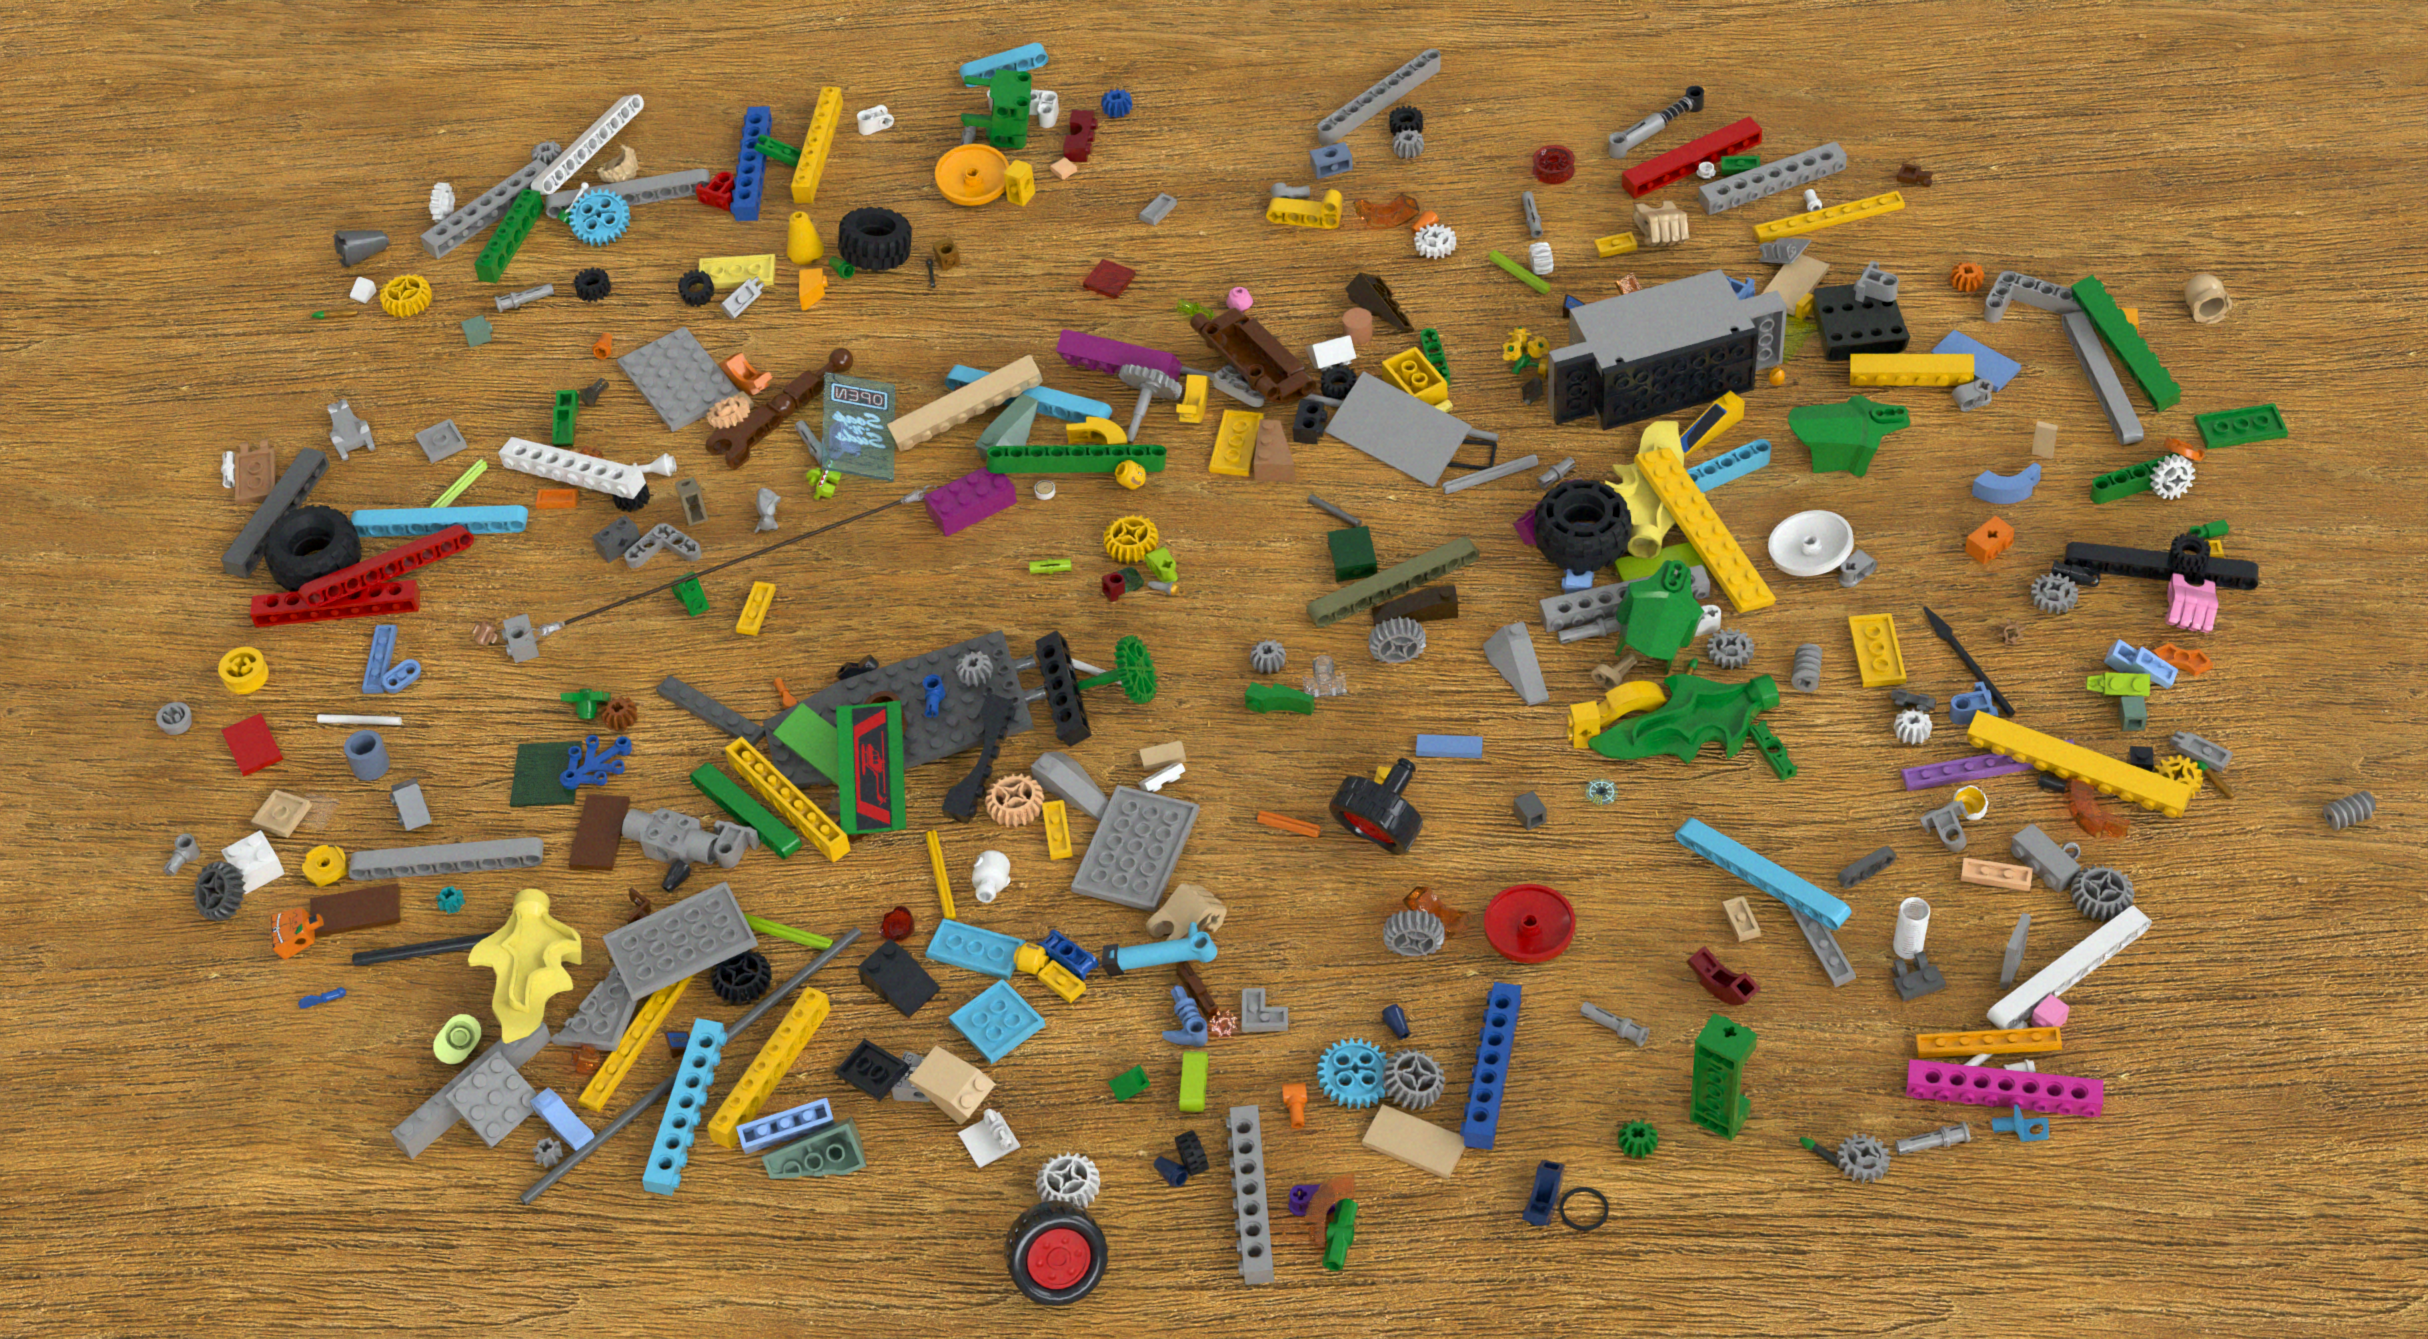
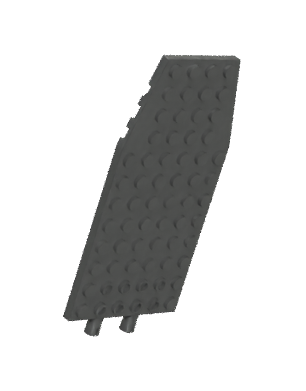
[763,630,1047,789]

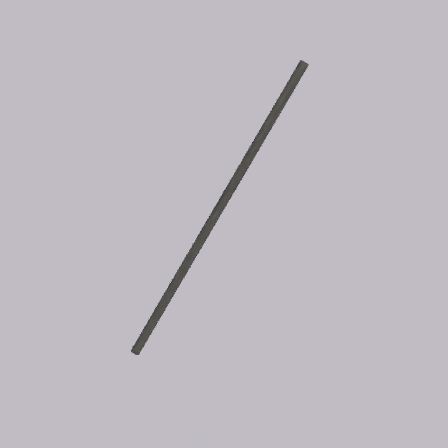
[519,927,862,1206]

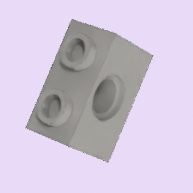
[501,614,539,663]

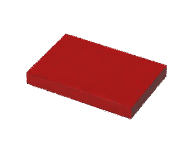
[221,713,283,777]

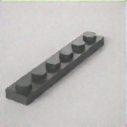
[656,675,766,747]

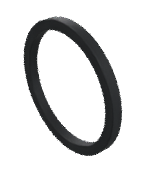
[1560,1187,1609,1231]

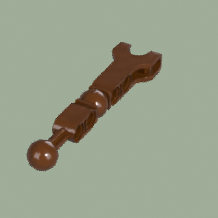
[705,348,853,469]

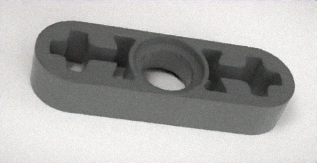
[1837,846,1897,889]

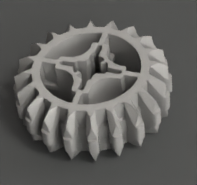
[1368,616,1426,664]
[2070,864,2134,922]
[1383,909,1444,957]
[1382,1048,1445,1110]

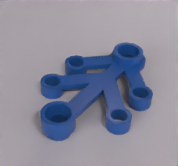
[560,735,632,789]

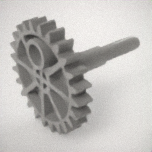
[1118,364,1183,443]

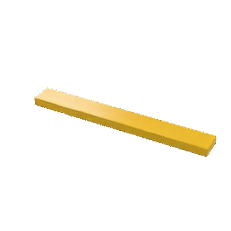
[1752,191,1905,244]
[578,974,695,1113]

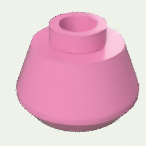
[1226,287,1253,312]

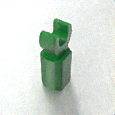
[2189,519,2229,539]

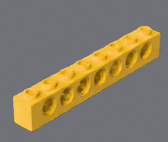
[791,86,843,204]
[724,736,851,863]
[707,986,831,1149]

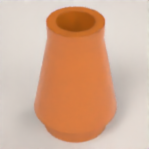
[1410,210,1439,236]
[592,332,613,359]

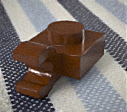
[1897,163,1933,187]

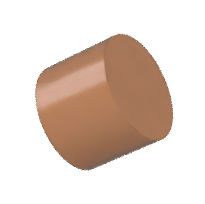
[1343,308,1373,345]

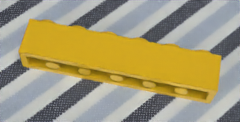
[1850,354,1974,386]

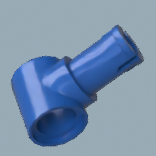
[923,674,946,718]

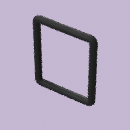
[1447,439,1497,470]

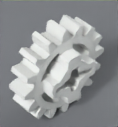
[429,182,455,223]
[1414,224,1456,259]
[2150,454,2195,500]

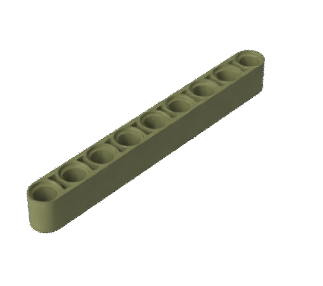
[1306,537,1480,628]

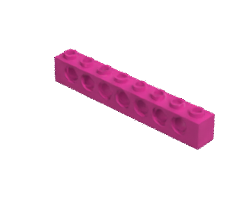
[1906,1059,2103,1117]

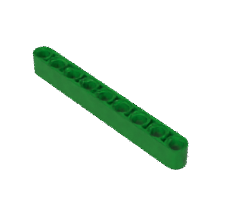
[986,445,1167,473]

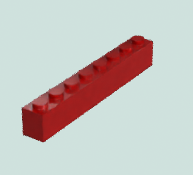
[1622,116,1762,199]

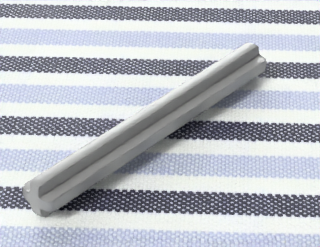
[1442,454,1538,494]

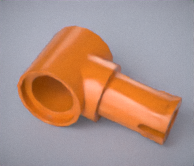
[1282,1082,1307,1129]

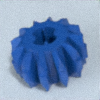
[1101,88,1133,119]

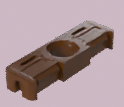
[1175,961,1219,1022]

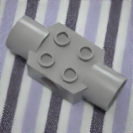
[622,808,719,865]

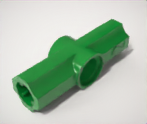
[1322,1198,1358,1272]

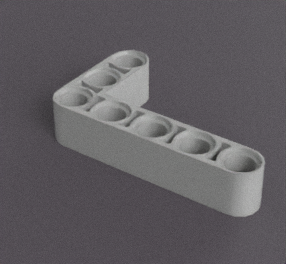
[1984,271,2082,323]

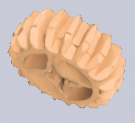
[985,773,1044,828]

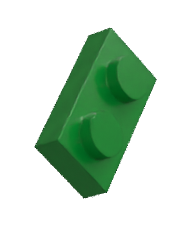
[1721,156,1760,175]

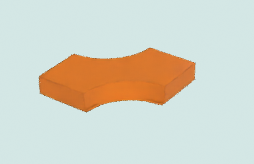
[2151,643,2213,676]

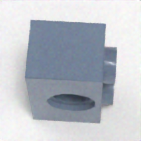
[1309,142,1353,179]

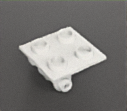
[958,1109,1021,1168]

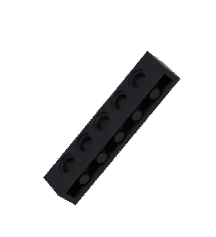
[1035,630,1092,747]

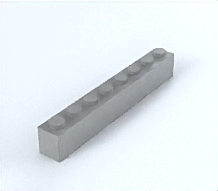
[391,1021,551,1159]

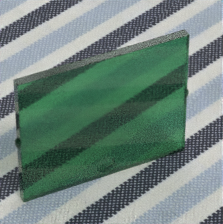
[510,741,583,807]

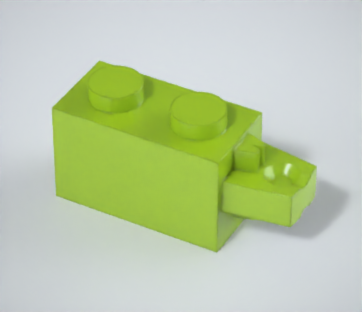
[2086,672,2150,697]

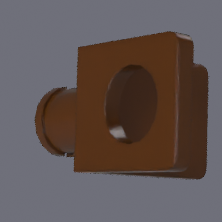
[627,887,651,924]

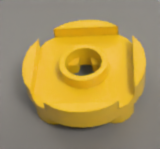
[302,845,348,887]

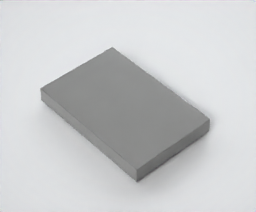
[1999,913,2031,990]

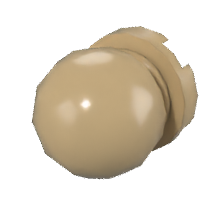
[2184,274,2232,325]

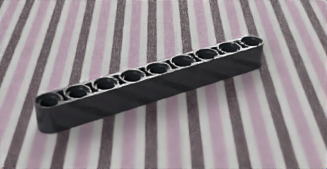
[2064,542,2259,590]

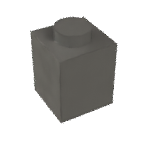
[1514,791,1547,831]

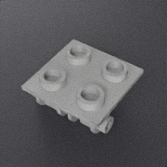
[1759,238,1811,264]

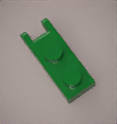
[754,134,802,167]

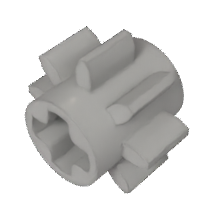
[532,1137,563,1168]

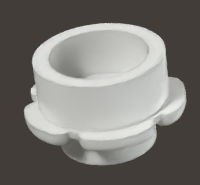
[1697,162,1716,179]

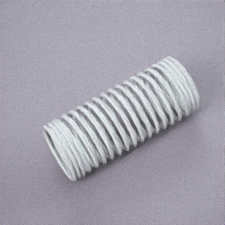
[1893,897,1930,959]

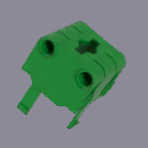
[961,69,1032,149]

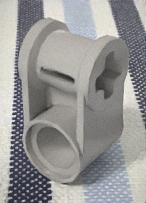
[1952,379,1993,412]
[1838,549,1878,588]

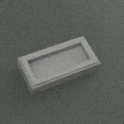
[1139,193,1177,226]

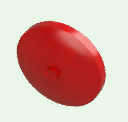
[1484,884,1576,963]

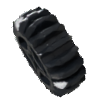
[710,949,772,1006]

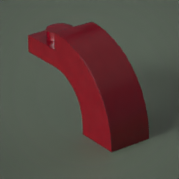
[1686,946,1761,1005]

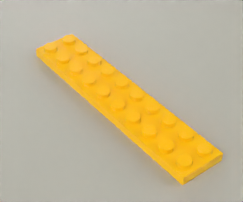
[1634,447,1776,613]

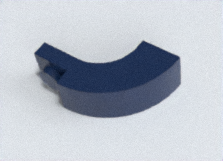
[1522,1159,1565,1226]

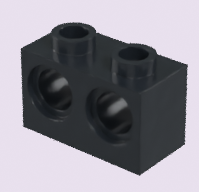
[1293,399,1328,445]

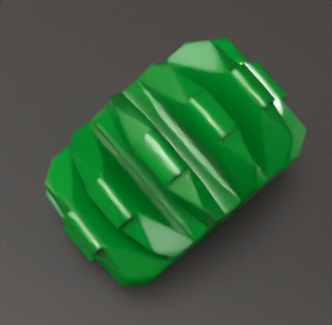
[1618,1118,1658,1160]

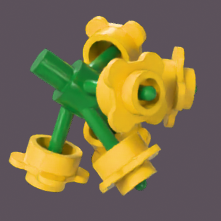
[1503,327,1551,379]

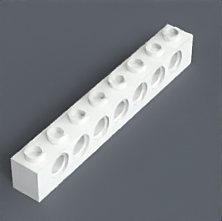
[498,437,646,499]

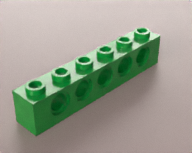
[474,189,544,284]

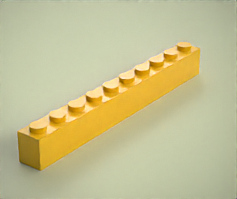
[1967,710,2192,818]

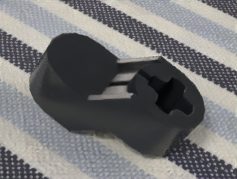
[836,654,879,681]

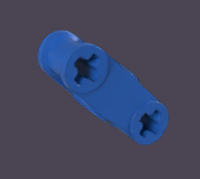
[1036,929,1099,981]

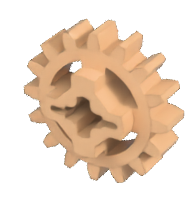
[707,396,750,429]

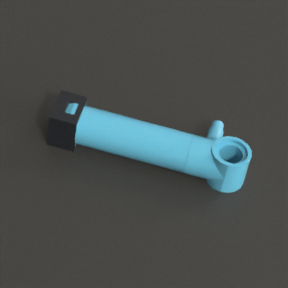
[1102,922,1218,977]

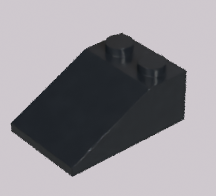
[857,938,941,1019]

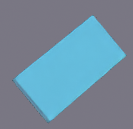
[925,918,1026,980]

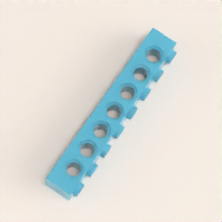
[642,1018,727,1196]

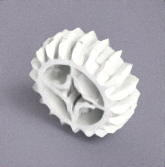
[1036,1152,1101,1209]

